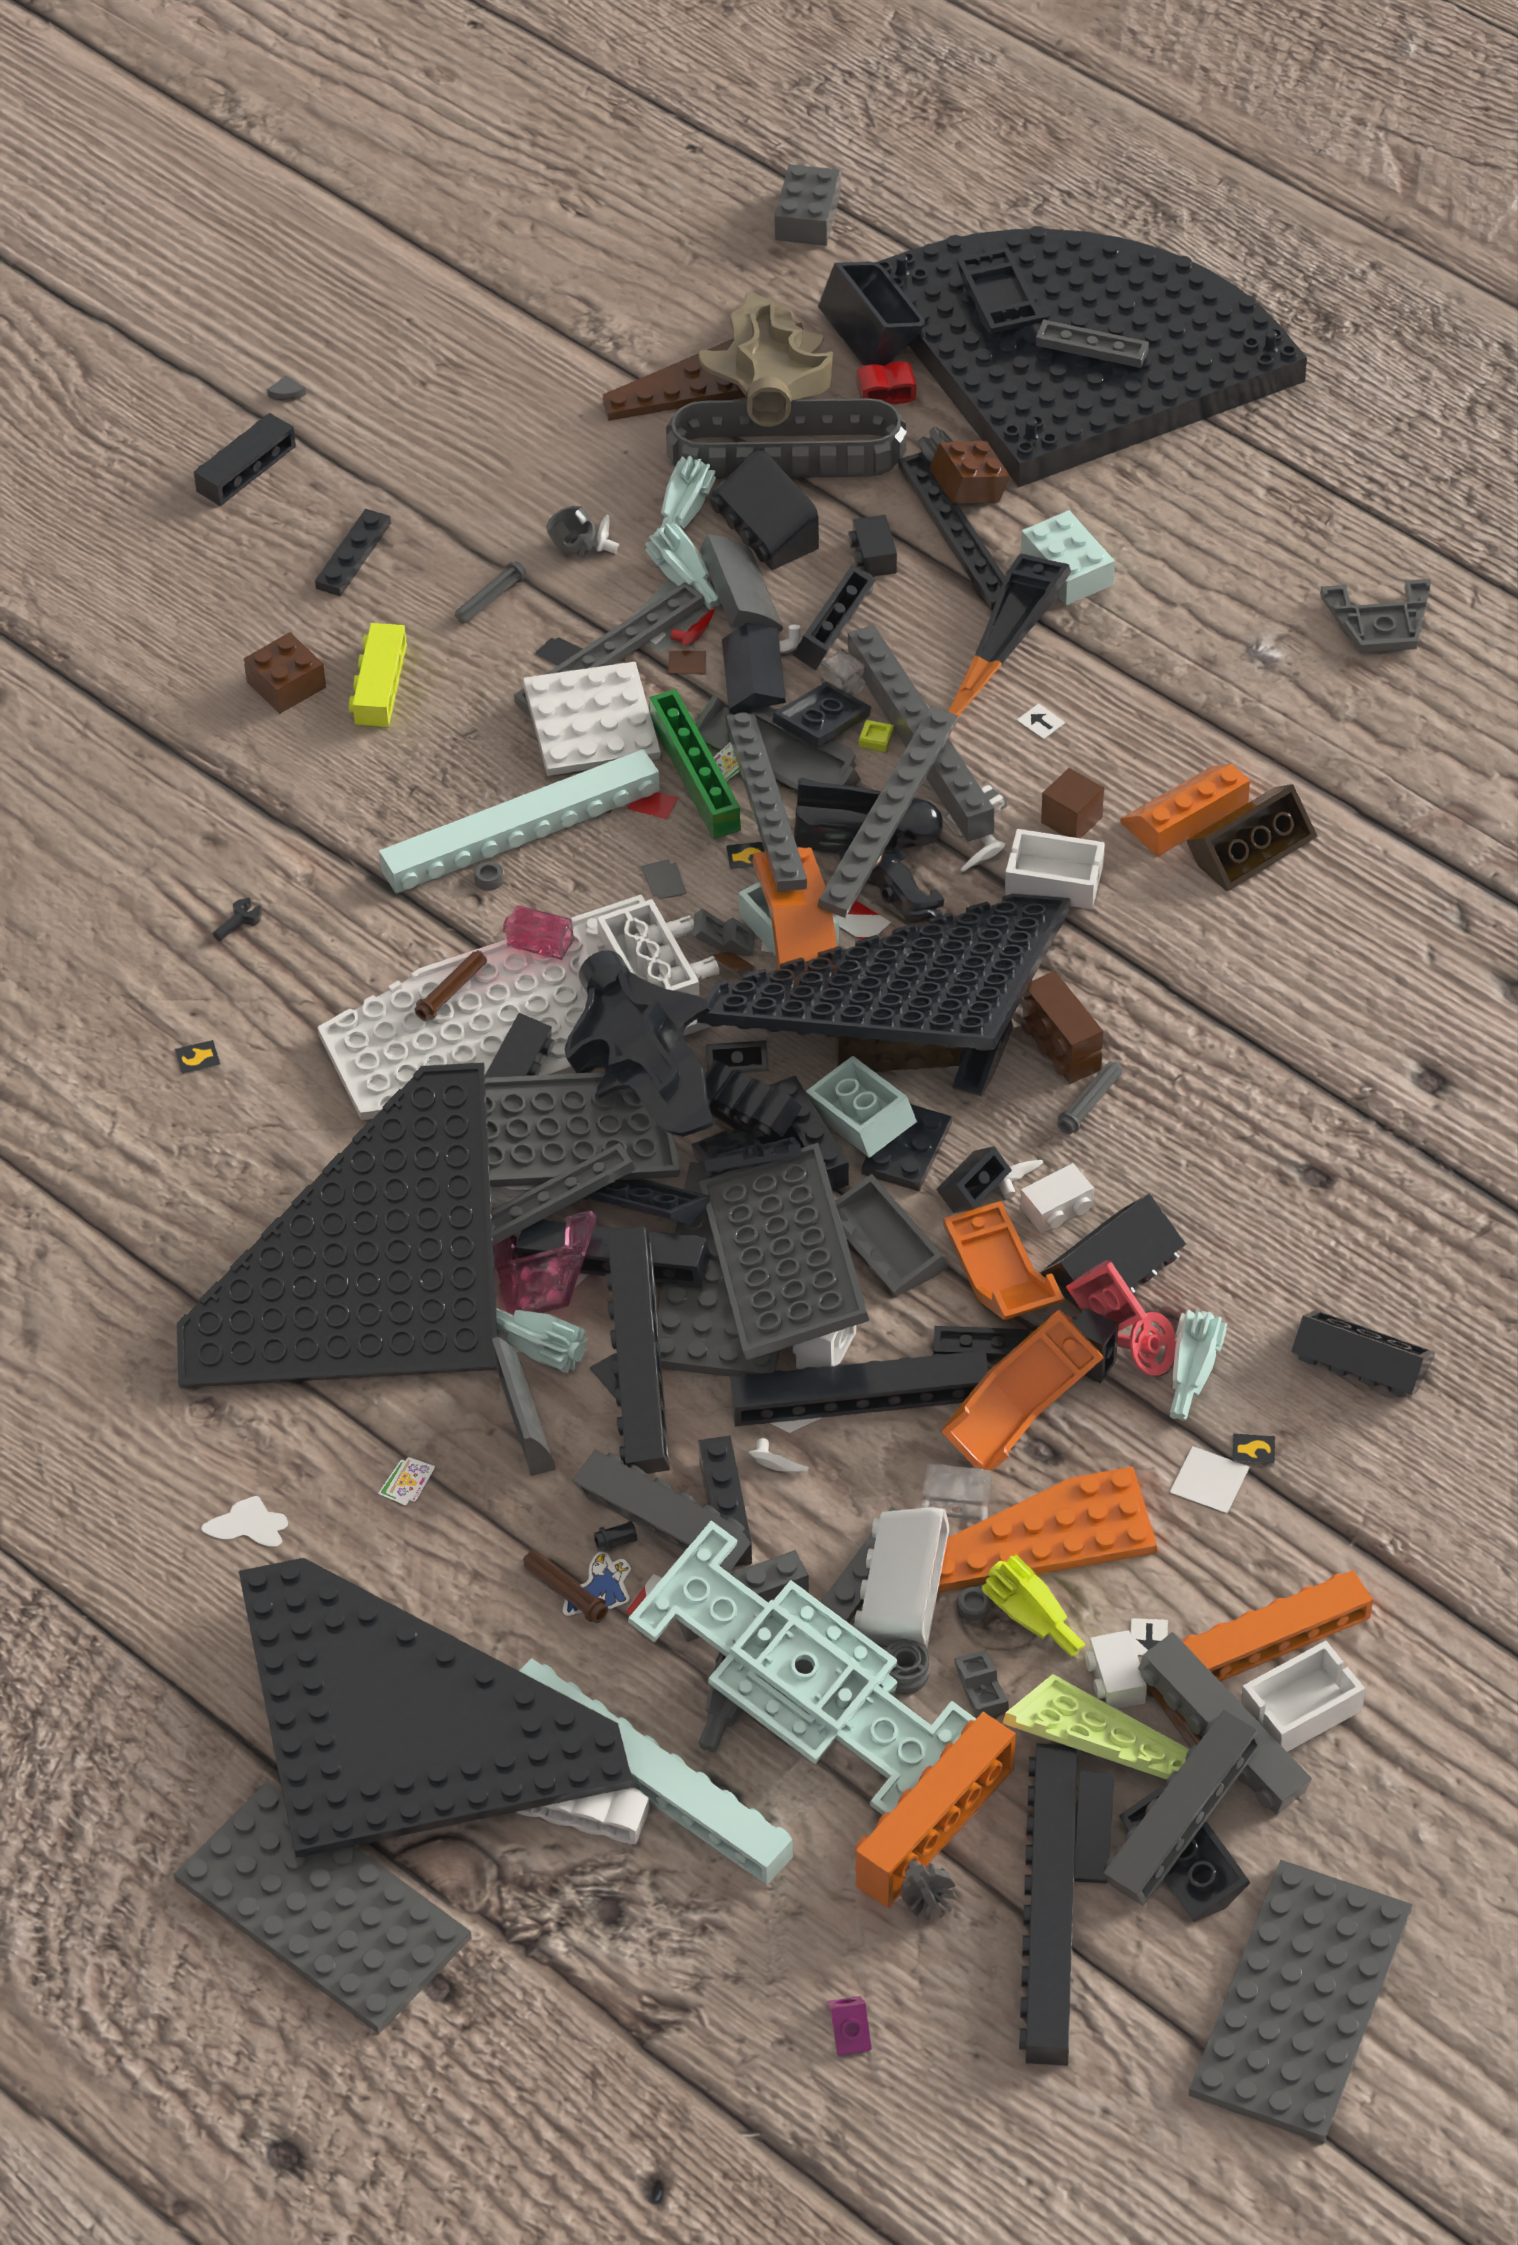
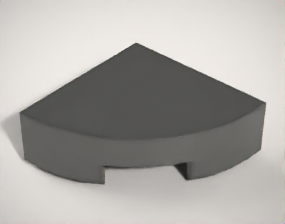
[267,376,306,400]

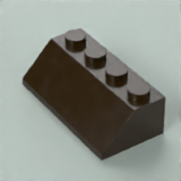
[1186,784,1318,891]

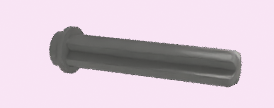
[455,561,526,624]
[1057,1061,1123,1134]

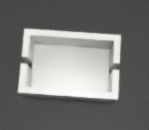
[1005,829,1105,910]
[1241,1641,1365,1752]

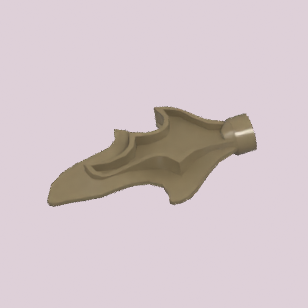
[698,292,833,427]

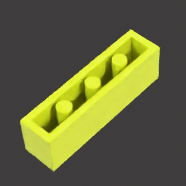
[349,623,407,727]

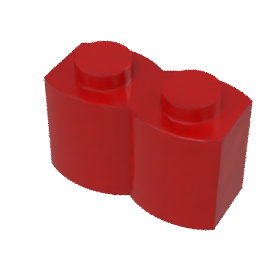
[856,362,917,404]

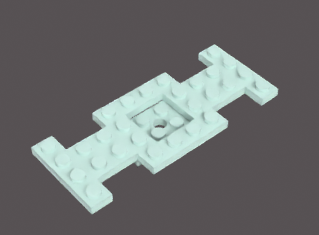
[628,1521,976,1815]

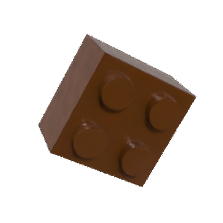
[929,441,1010,504]
[244,632,326,714]

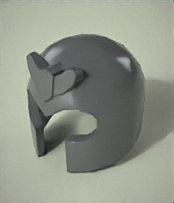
[546,506,598,557]

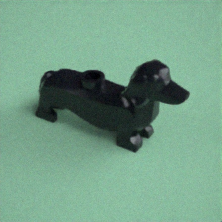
[838,845,945,923]

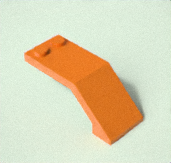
[753,847,837,970]
[943,1201,1064,1320]
[941,1309,1103,1478]

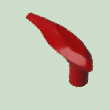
[670,608,715,646]

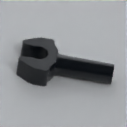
[213,897,262,941]

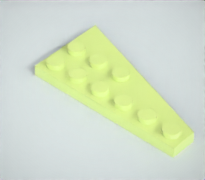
[1002,1674,1189,1780]

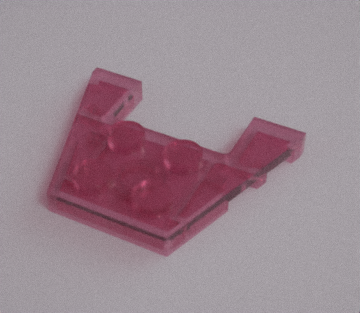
[493,1210,597,1315]

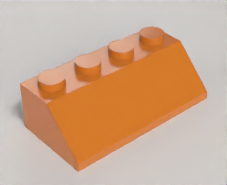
[1120,764,1250,857]

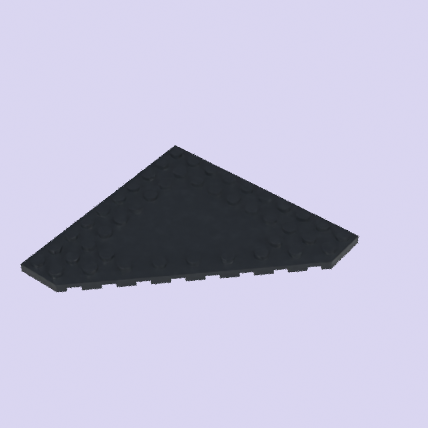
[697,894,1071,1051]
[177,1062,498,1388]
[238,1558,633,1858]

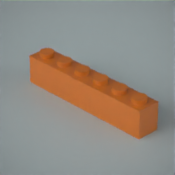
[1182,1570,1373,1682]

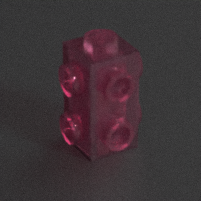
[503,905,574,960]

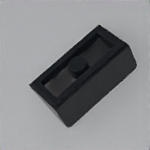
[705,1040,769,1073]

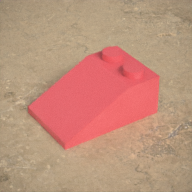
[1066,1260,1147,1331]

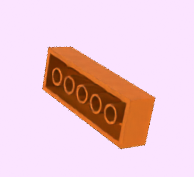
[855,1712,1016,1909]

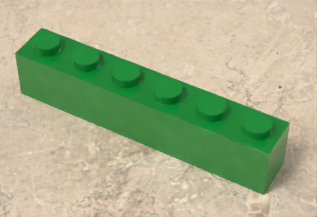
[649,689,741,839]

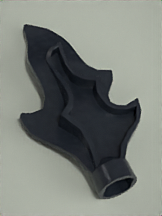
[564,950,715,1137]

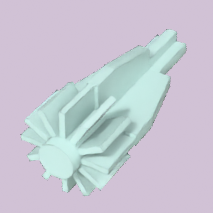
[660,456,716,529]
[645,523,721,610]
[496,1308,588,1373]
[1170,1309,1227,1421]

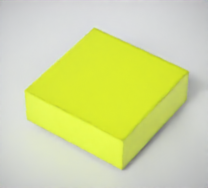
[859,720,894,752]

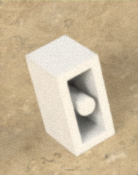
[1020,1163,1094,1233]
[1085,1630,1147,1709]

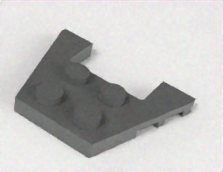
[1320,579,1431,653]

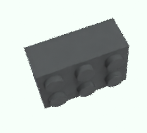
[774,164,841,246]

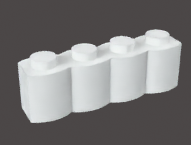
[516,1788,650,1844]

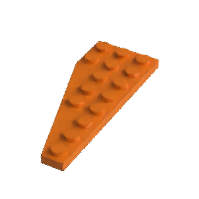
[938,1467,1157,1592]

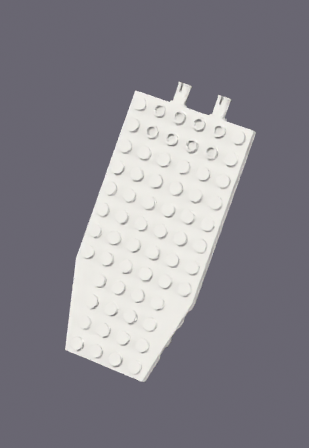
[317,894,719,1120]

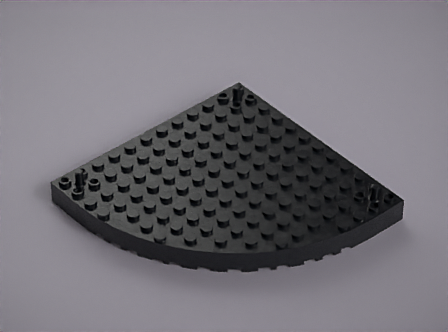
[875,226,1307,487]

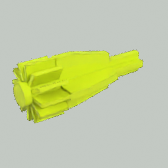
[982,1554,1086,1658]

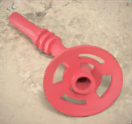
[1050,1310,1177,1376]

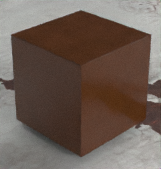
[1041,768,1104,839]

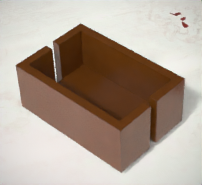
[1021,971,1103,1084]

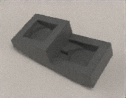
[693,909,754,956]
[954,1650,1009,1718]

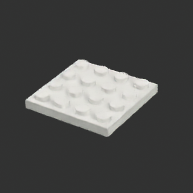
[523,662,661,776]

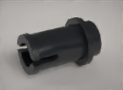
[593,1521,637,1553]

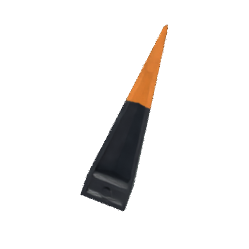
[948,553,1071,717]

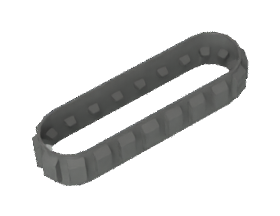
[666,398,906,479]

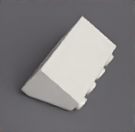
[854,1507,949,1650]

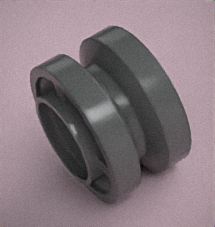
[918,426,953,462]
[885,1639,929,1694]

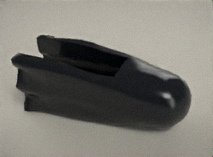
[794,777,943,854]

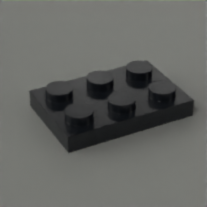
[772,682,872,747]
[861,1104,952,1192]

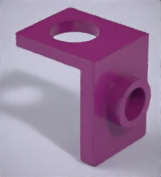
[826,1996,872,2056]

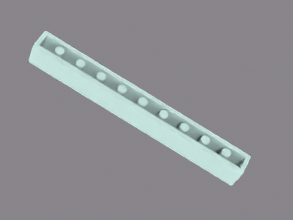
[379,749,660,893]
[519,1658,793,1885]

